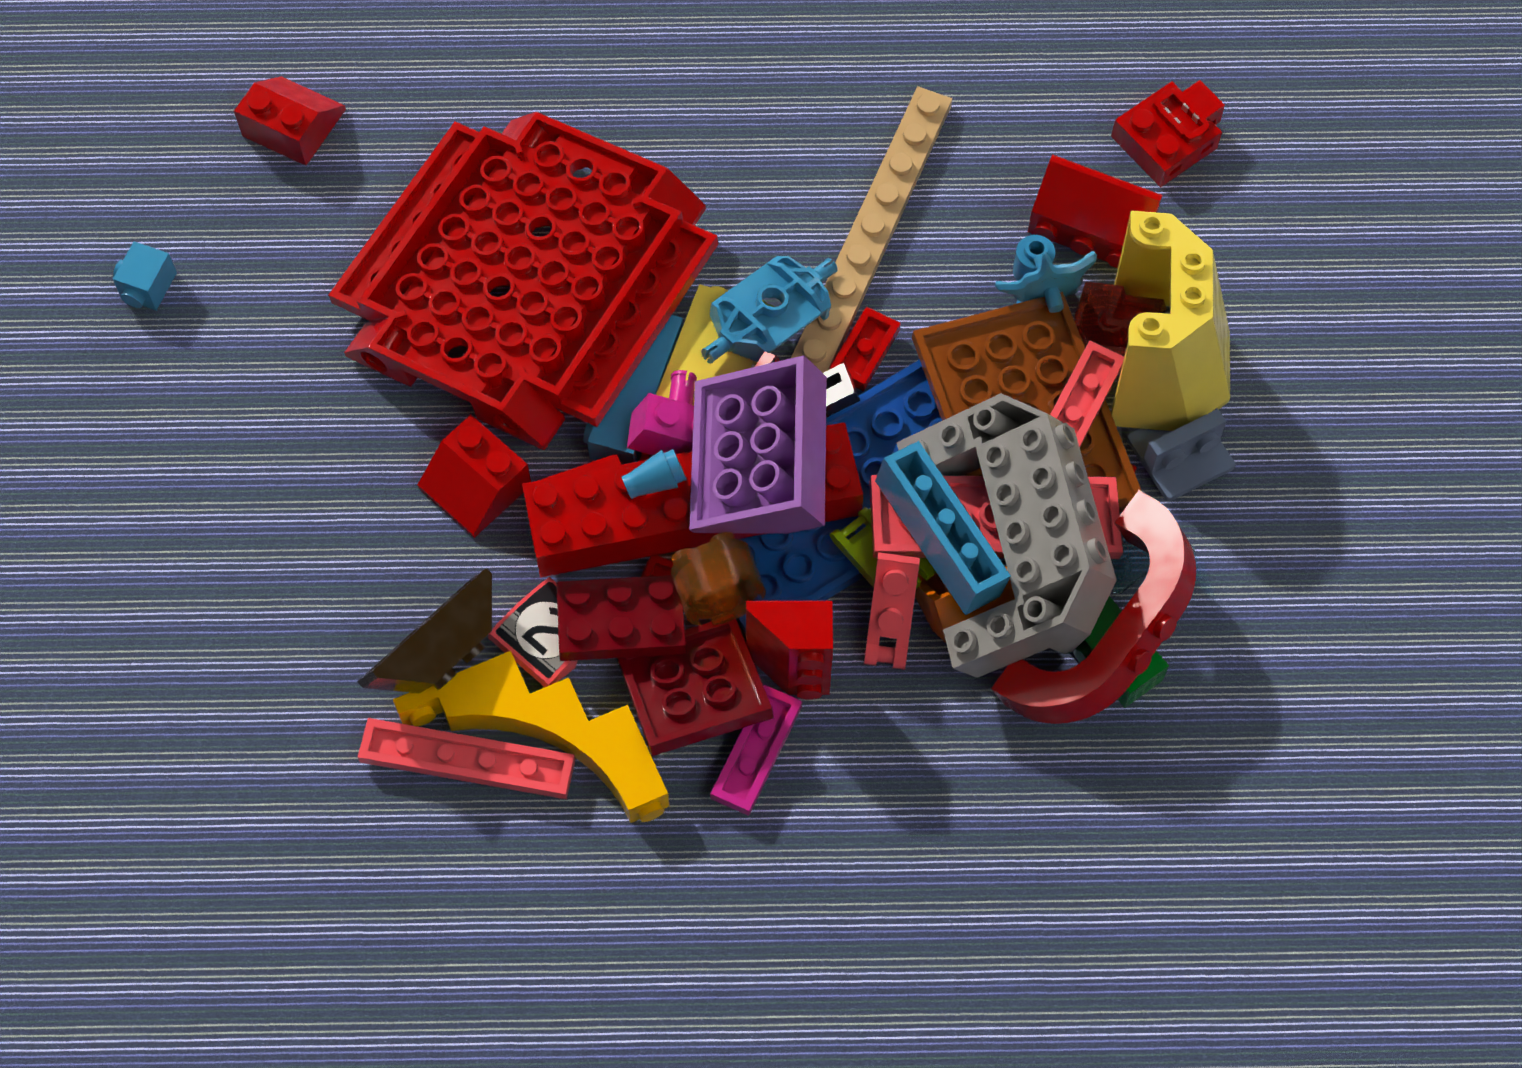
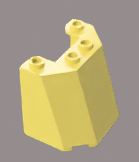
[1111,211,1230,431]

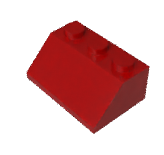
[1028,154,1163,269]
[746,601,833,700]

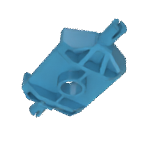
[701,256,838,364]

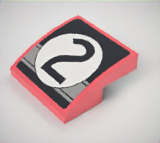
[488,577,578,687]

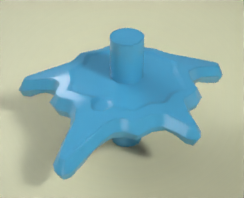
[995,251,1097,313]

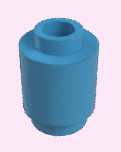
[1013,235,1056,281]

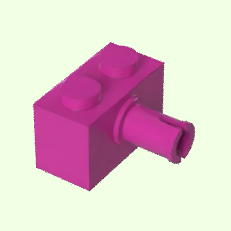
[627,370,697,455]

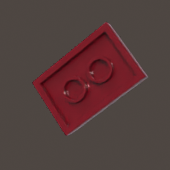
[556,575,686,661]

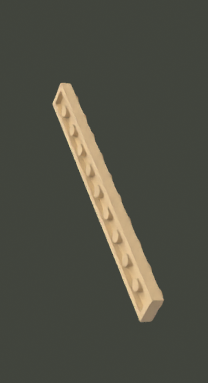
[791,86,952,373]

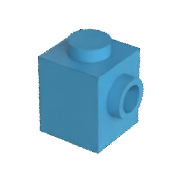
[113,241,177,311]

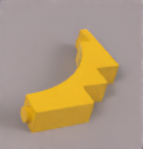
[393,651,670,823]

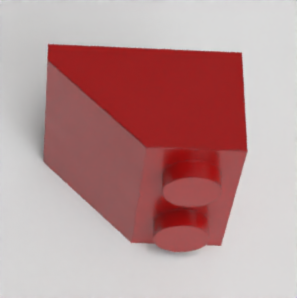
[234,76,346,166]
[417,414,531,538]

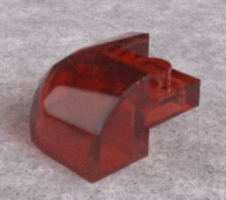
[1074,281,1166,356]

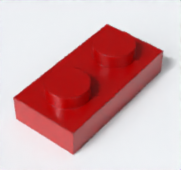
[829,307,901,391]

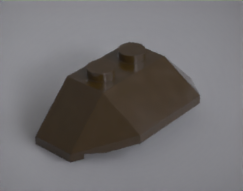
[357,567,492,693]

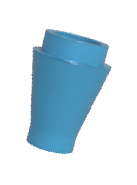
[621,449,687,499]

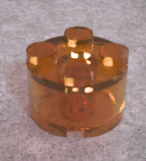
[671,532,766,626]

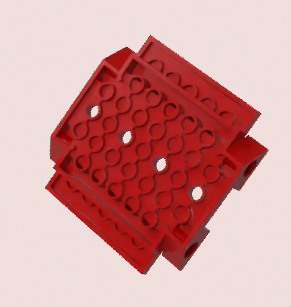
[328,112,719,451]

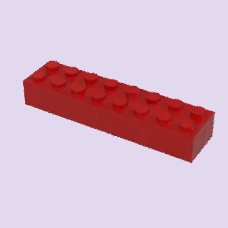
[522,422,863,578]

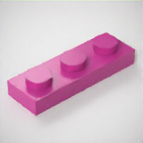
[710,685,802,816]

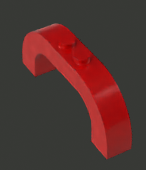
[991,490,1196,724]

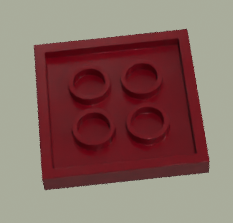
[617,615,774,756]

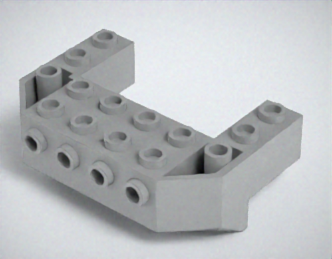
[897,393,1117,678]

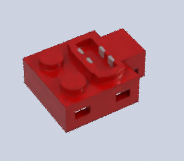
[1111,80,1225,188]

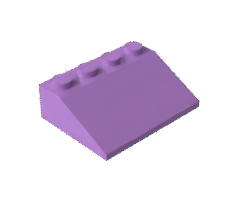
[689,355,827,534]

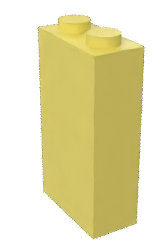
[656,284,774,406]

